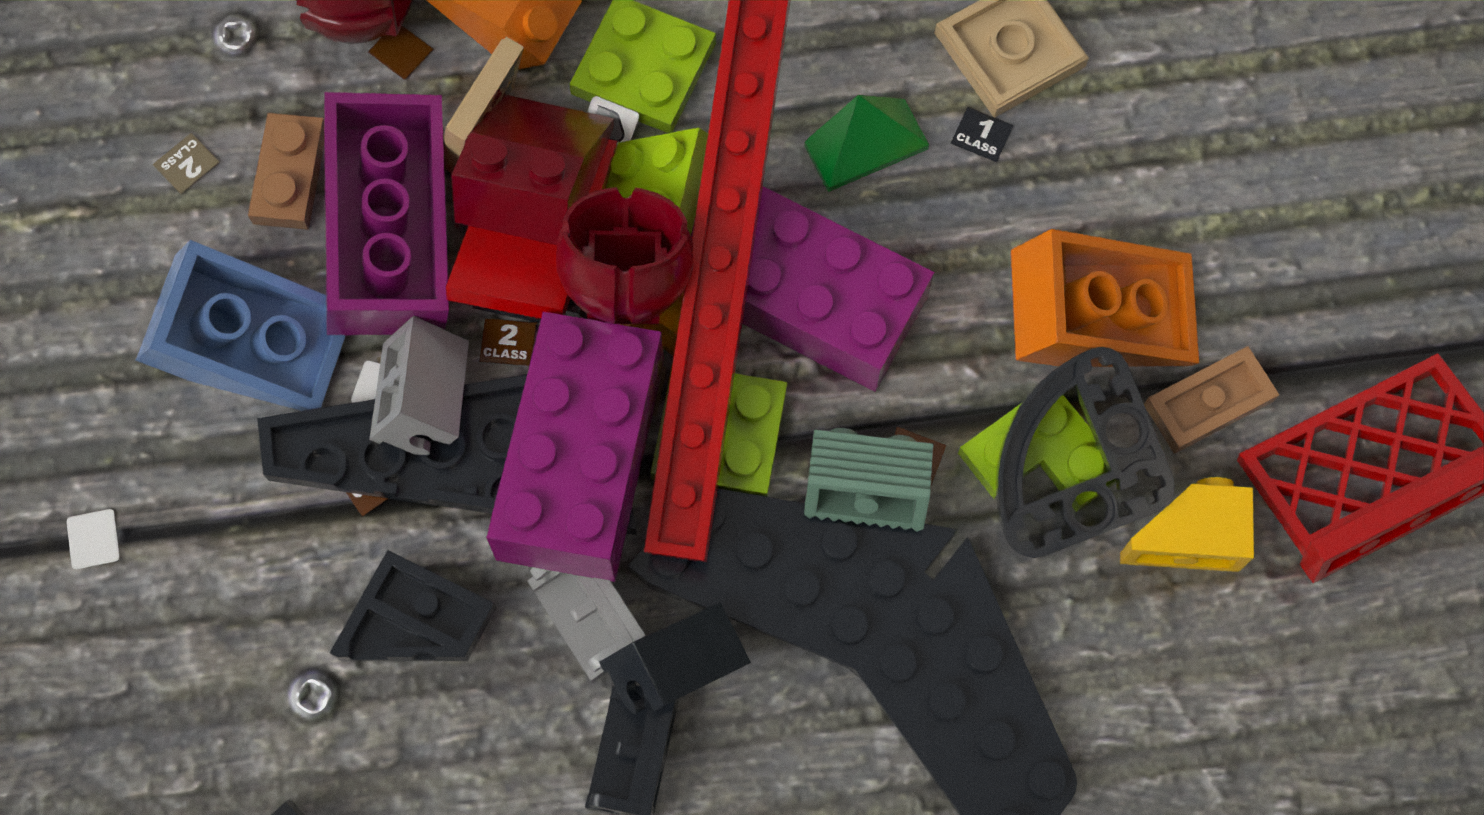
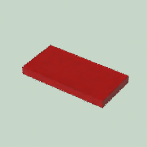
[446,139,617,319]

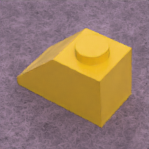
[1120,477,1254,572]

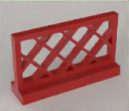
[1237,353,1484,584]

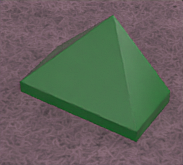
[804,95,929,192]

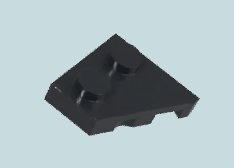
[330,550,497,661]

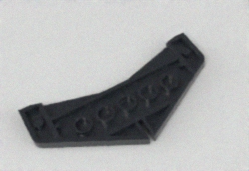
[628,489,1077,815]

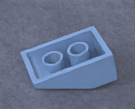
[135,240,346,411]

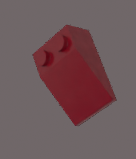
[452,95,614,245]

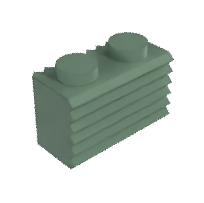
[804,428,933,532]

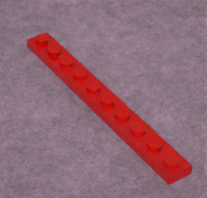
[644,0,791,562]

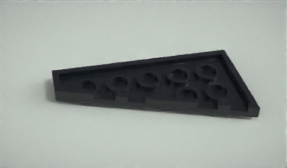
[257,374,637,535]

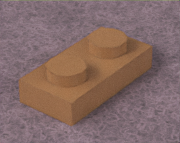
[248,113,324,230]
[1144,346,1279,454]

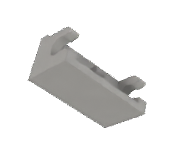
[369,316,469,455]
[527,567,646,683]

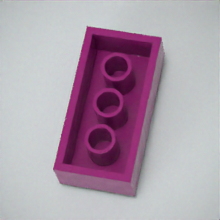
[324,92,449,335]
[691,186,934,392]
[486,312,665,582]

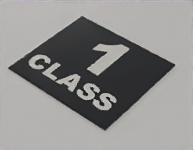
[950,107,1014,163]

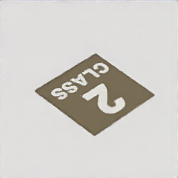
[152,133,219,194]

